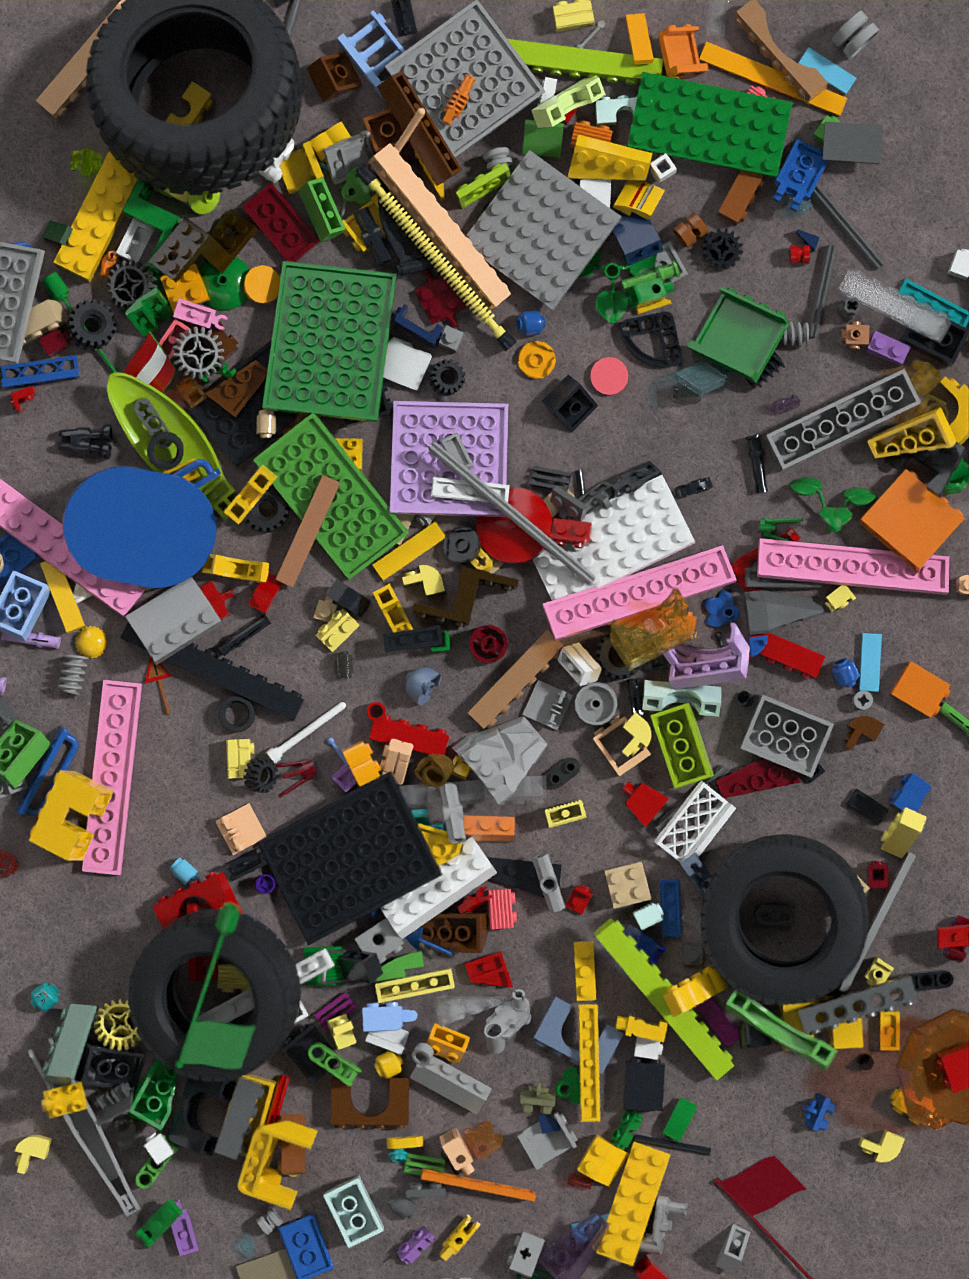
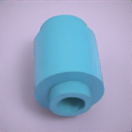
[170,858,198,886]

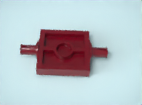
[415,270,466,329]

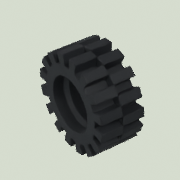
[429,359,466,396]
[243,757,278,793]

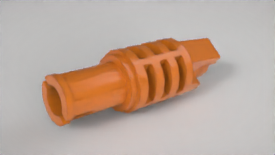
[443,74,476,126]

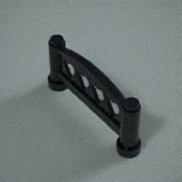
[373,158,446,276]

